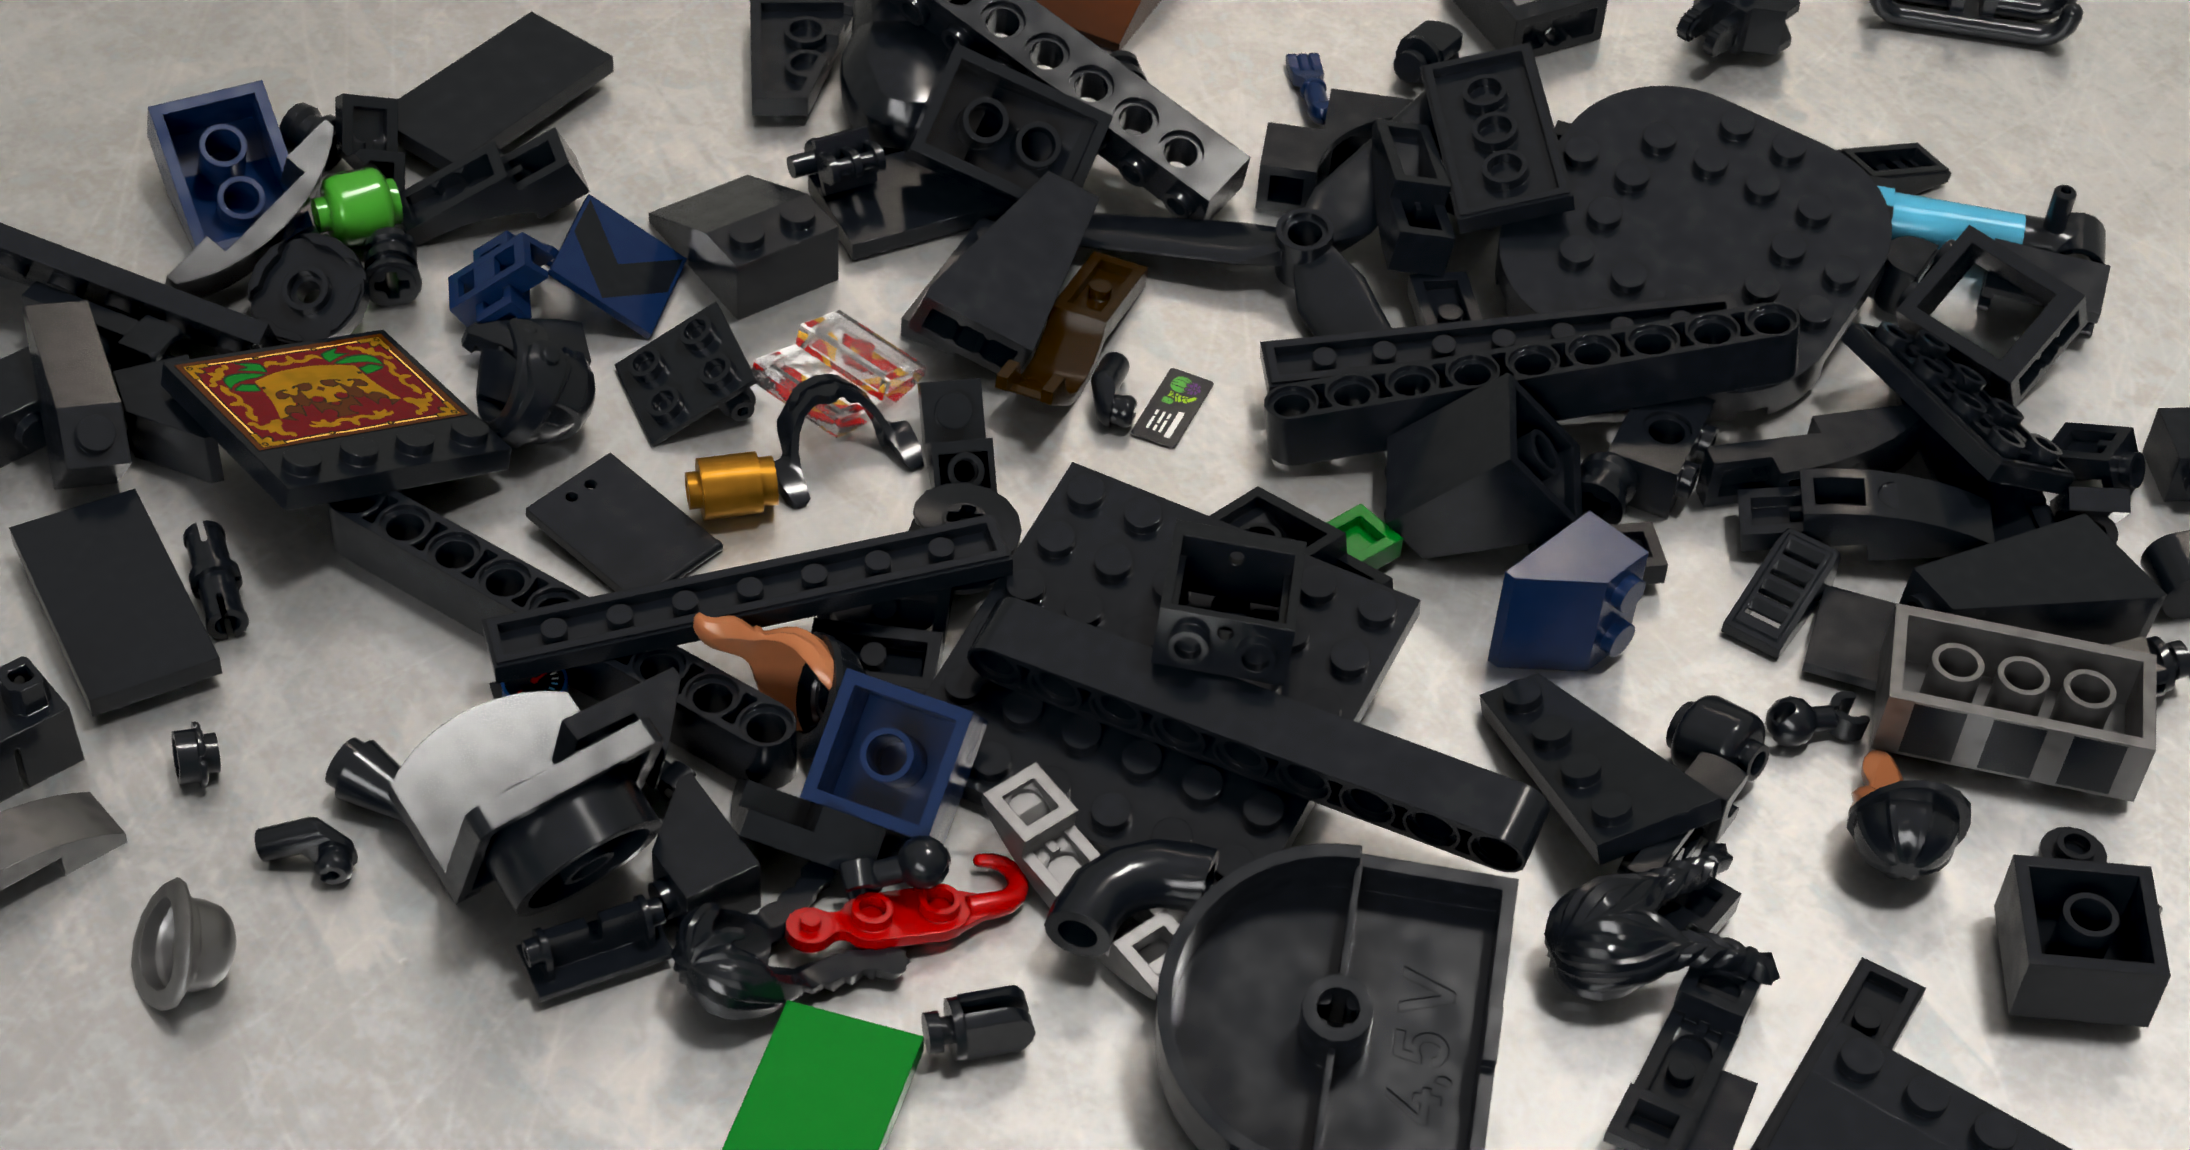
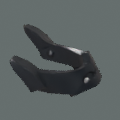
[774,374,924,508]

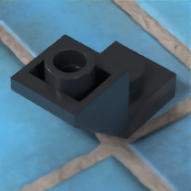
[917,378,997,493]

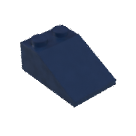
[147,80,313,251]

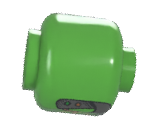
[311,167,403,249]

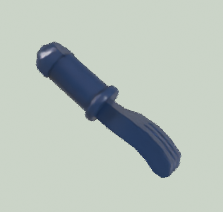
[1286,53,1329,125]

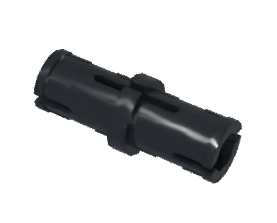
[183,520,249,640]

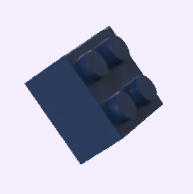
[800,668,988,846]

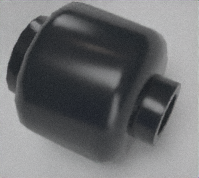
[1666,695,1770,781]

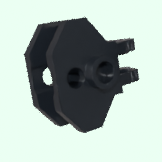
[1676,0,1800,58]

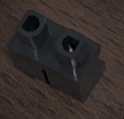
[0,656,85,803]

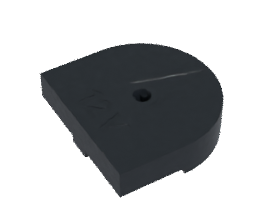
[1155,843,1519,1150]

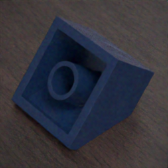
[1488,510,1649,671]

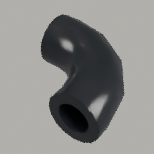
[1044,839,1219,957]

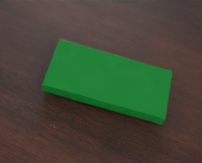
[722,1000,924,1150]

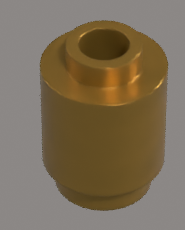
[685,451,779,521]

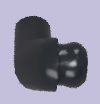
[255,817,358,885]

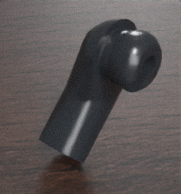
[1091,352,1137,428]

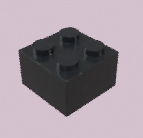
[1994,854,2171,1027]

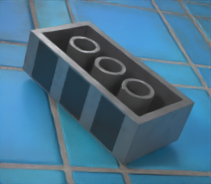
[1871,603,2157,802]

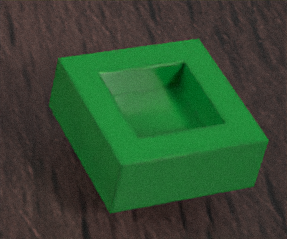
[1326,504,1403,569]

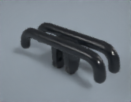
[1869,0,2083,45]

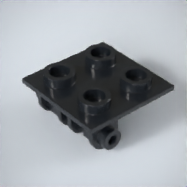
[615,301,758,447]

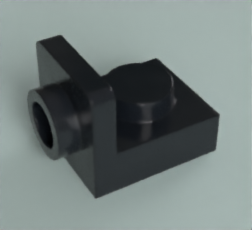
[2052,422,2146,495]

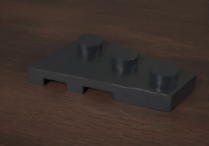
[750,0,856,117]

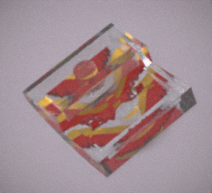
[752,310,927,438]

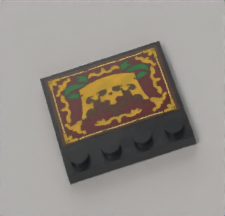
[161,330,512,511]

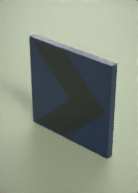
[548,194,687,339]

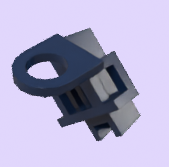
[448,230,559,327]

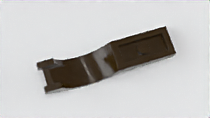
[995,251,1148,406]

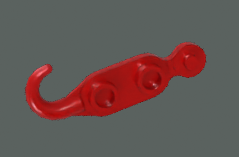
[785,853,1029,953]

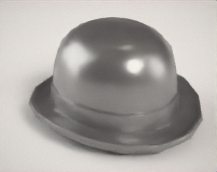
[131,877,237,1011]

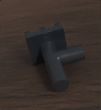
[787,125,886,196]

